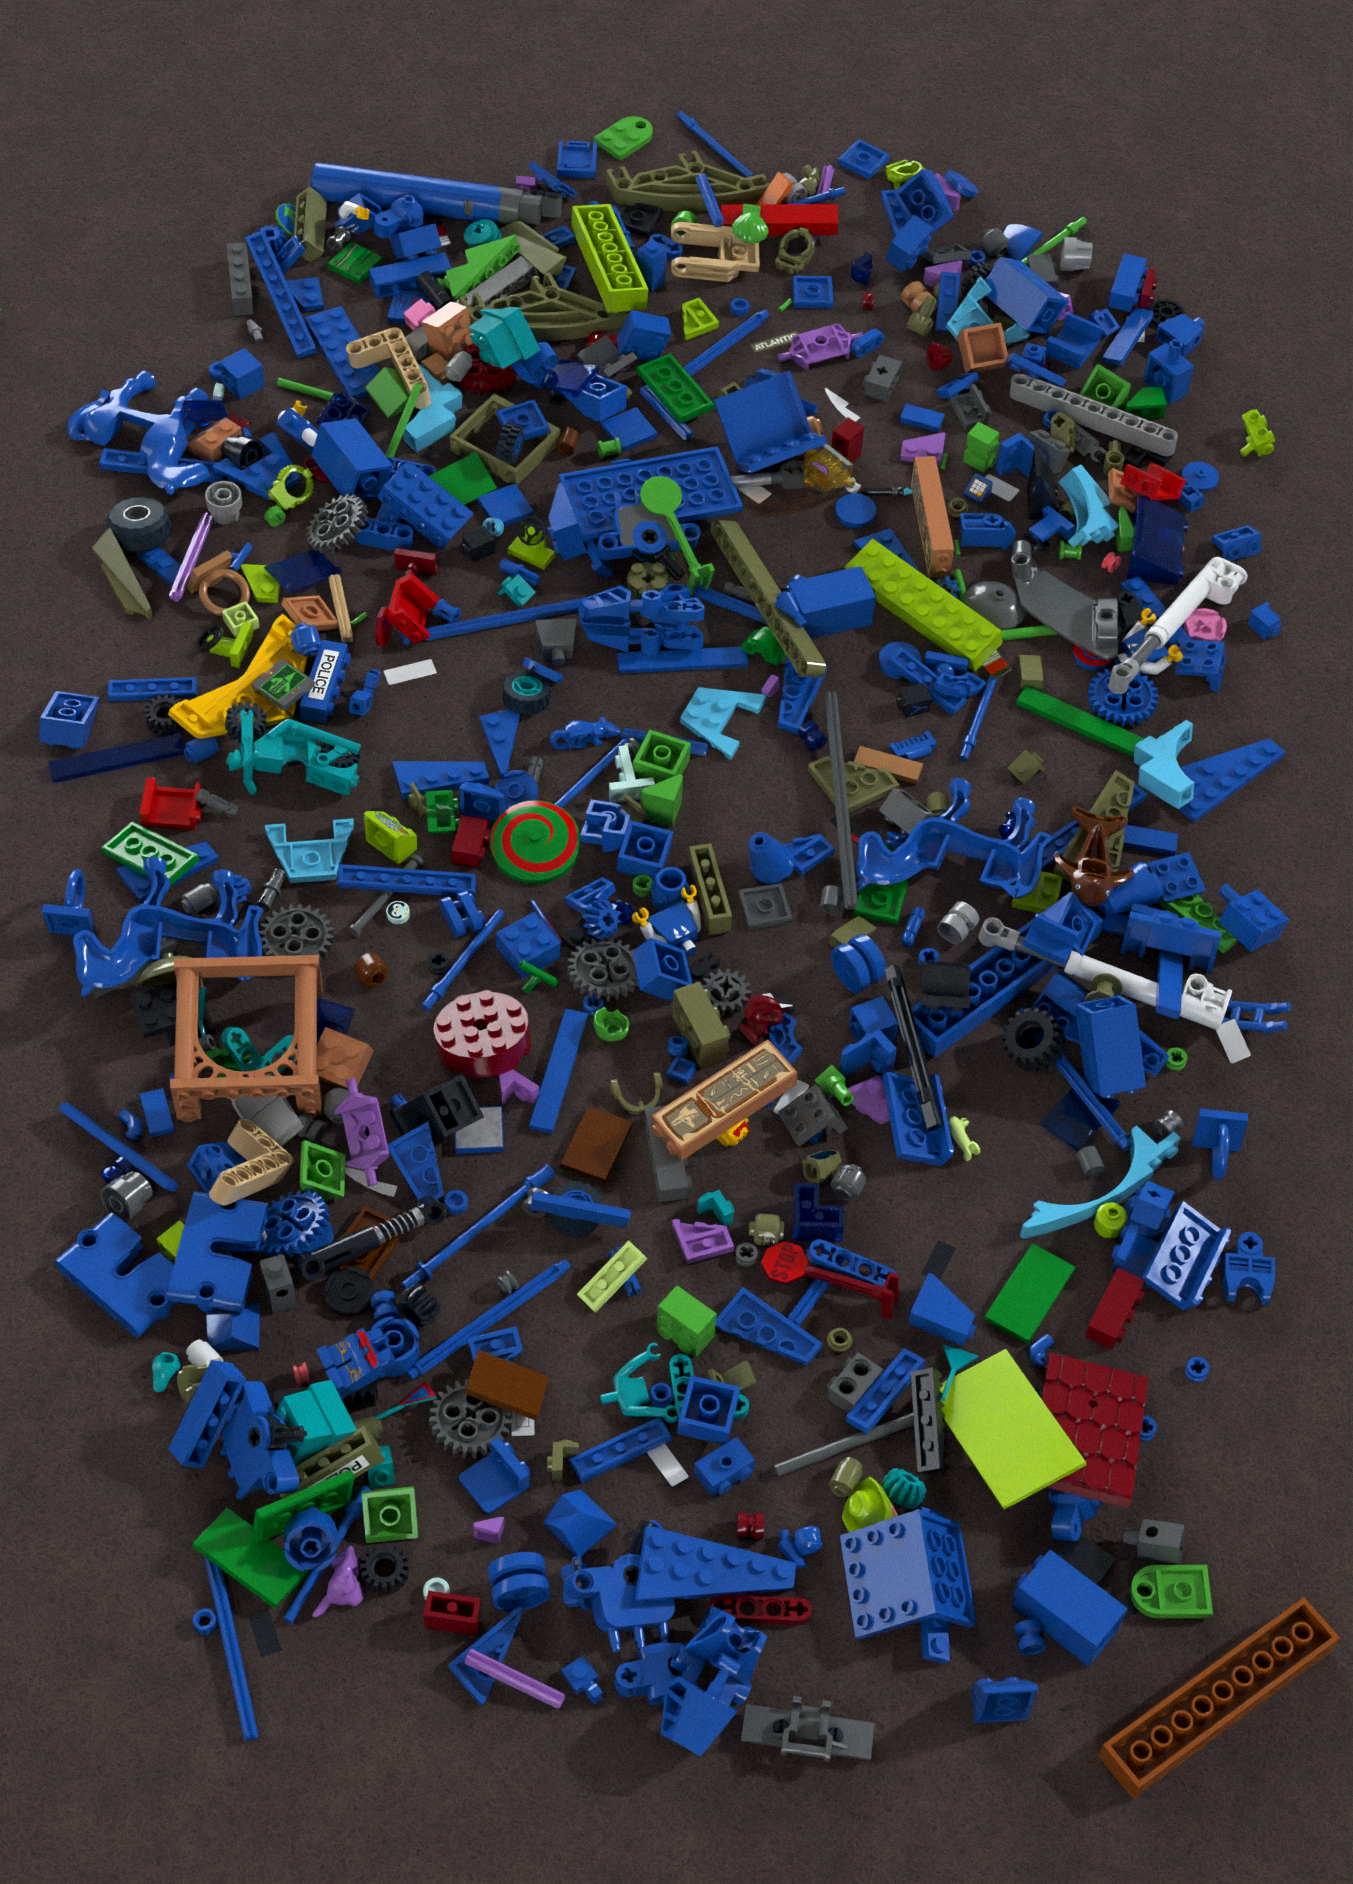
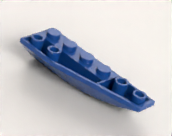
[1031,971,1170,1075]

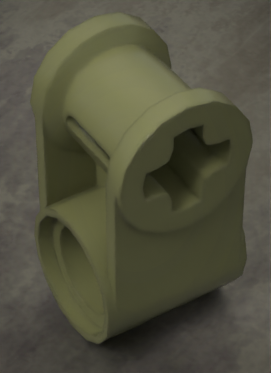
[1051,412,1075,452]

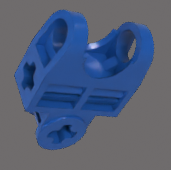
[1222,1232,1275,1305]

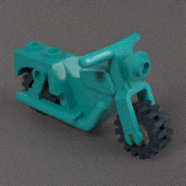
[225,701,361,796]

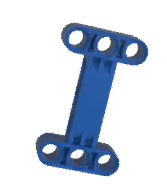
[354,457,436,551]

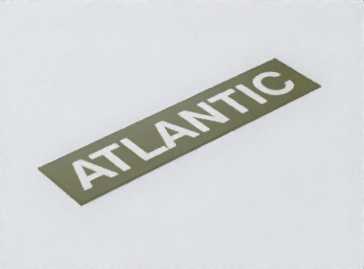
[751,331,798,352]

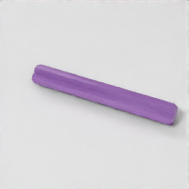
[465,1649,565,1708]

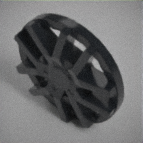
[1148,299,1185,326]

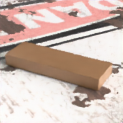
[854,746,923,785]

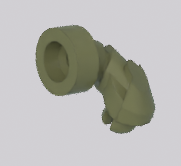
[799,165,821,198]

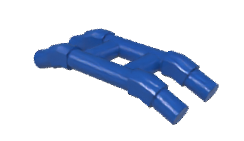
[1221,999,1291,1033]

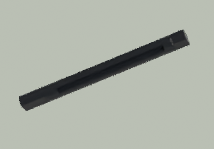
[884,964,943,1131]

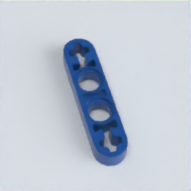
[807,1239,897,1286]

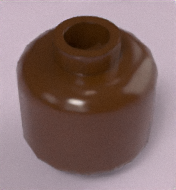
[354,953,388,988]

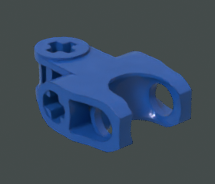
[614,1642,698,1705]

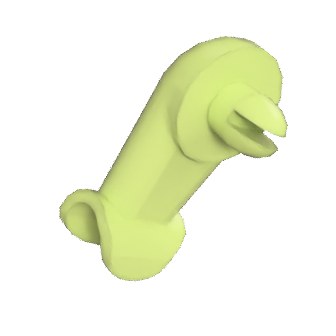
[948,1116,980,1161]

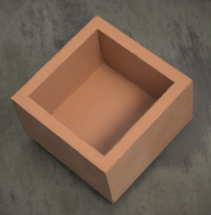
[422,302,474,362]
[957,323,1008,373]
[317,1027,374,1089]

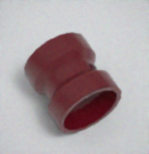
[737,1512,764,1539]

